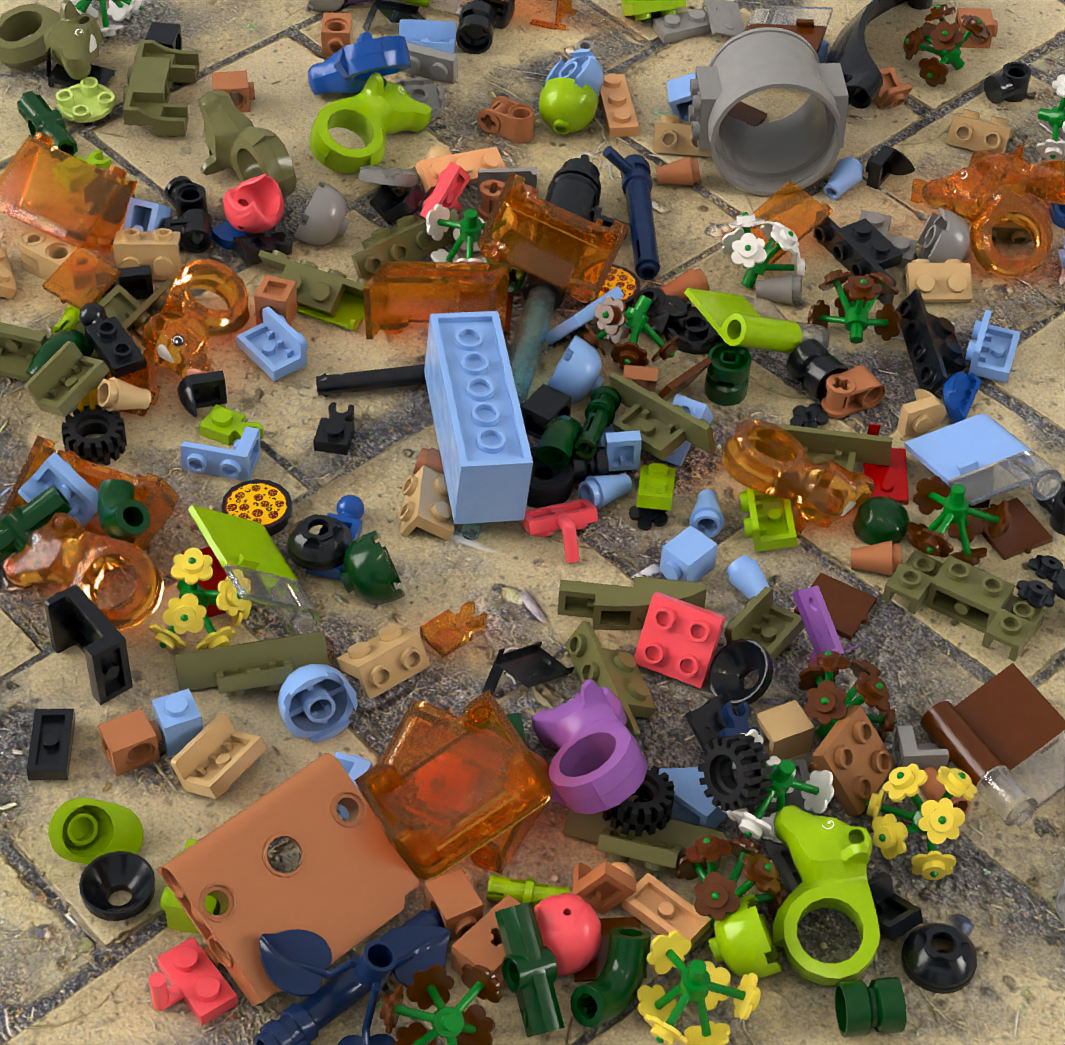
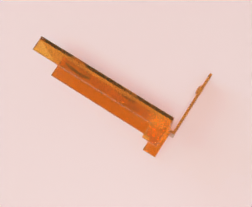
[530,0,577,31]

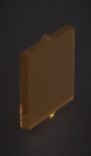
[42,247,121,310]

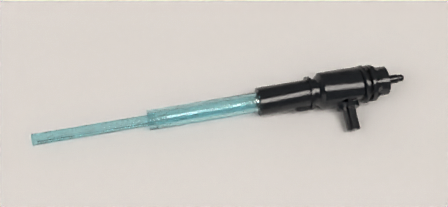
[461,154,630,540]

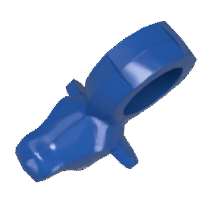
[308,31,411,95]

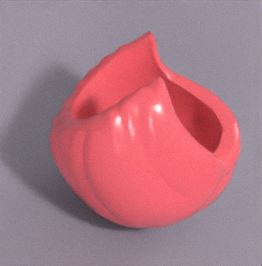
[223,173,285,234]
[534,893,602,976]

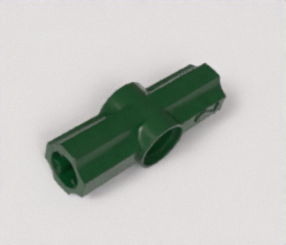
[17,91,78,163]
[0,485,72,563]
[495,902,565,1038]

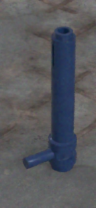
[603,146,660,280]
[254,908,444,1045]

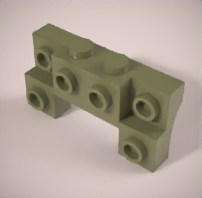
[123,39,200,137]
[882,550,1046,662]

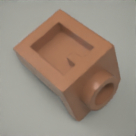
[623,365,658,392]
[573,861,636,914]

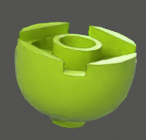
[538,77,599,134]
[709,892,782,979]

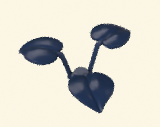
[259,925,450,1045]

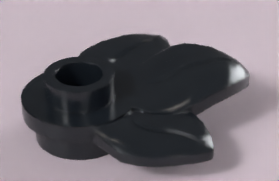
[629,288,688,337]

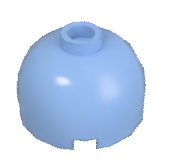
[545,48,604,96]
[546,335,604,404]
[278,664,358,742]

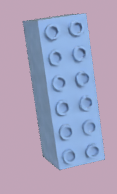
[424,311,533,524]

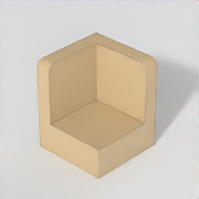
[756,700,815,761]

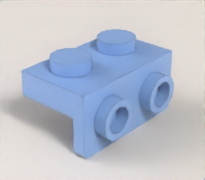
[399,19,457,54]
[236,306,308,381]
[965,310,1021,383]
[18,452,98,540]

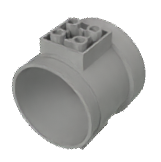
[688,27,849,196]

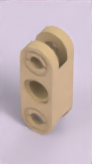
[18,228,102,297]

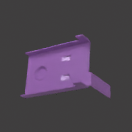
[792,585,860,659]

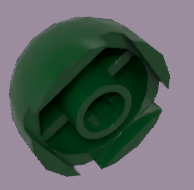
[339,530,405,605]

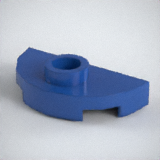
[943,371,982,424]

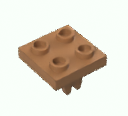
[808,705,896,816]

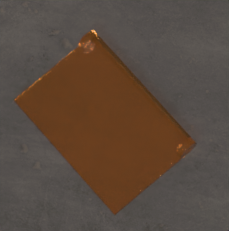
[731,181,833,264]

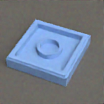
[542,286,624,345]

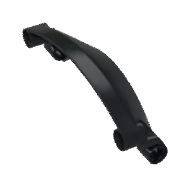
[825,0,933,109]

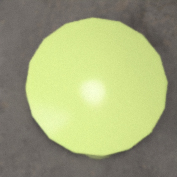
[56,77,115,123]

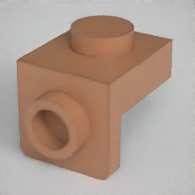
[874,66,913,108]

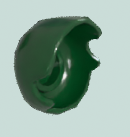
[852,496,910,545]

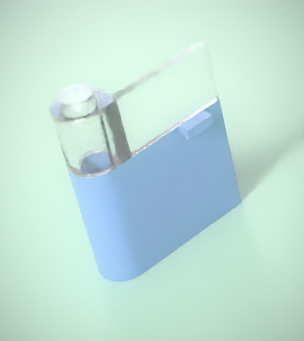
[904,414,1063,506]

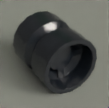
[456,1,496,54]
[786,339,848,400]

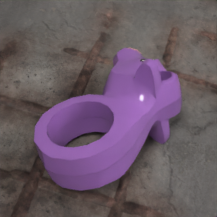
[531,679,648,814]

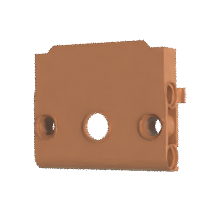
[157,753,421,1006]

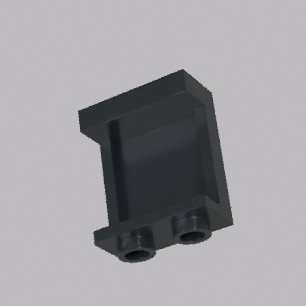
[44,584,133,705]

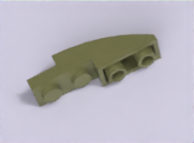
[558,576,707,630]

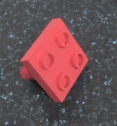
[634,592,726,688]

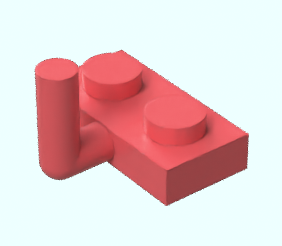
[420,161,471,219]
[520,498,598,563]
[148,937,238,1026]

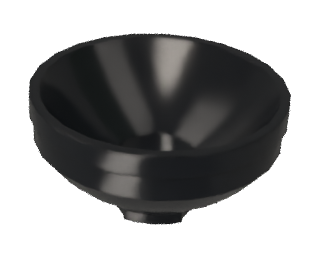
[287,514,353,571]
[709,639,773,706]
[79,851,156,921]
[901,922,977,994]

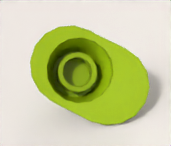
[48,798,144,865]

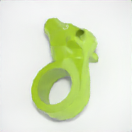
[309,72,432,175]
[773,805,880,987]

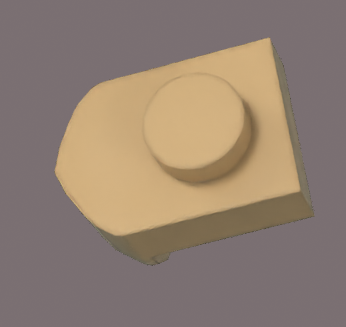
[897,389,947,438]

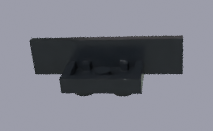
[813,211,903,305]
[895,289,966,394]

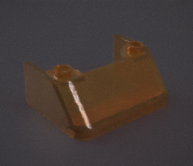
[363,261,509,339]

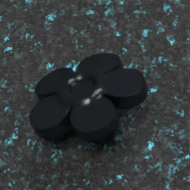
[790,403,829,428]
[629,506,668,531]

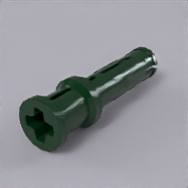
[574,385,621,459]

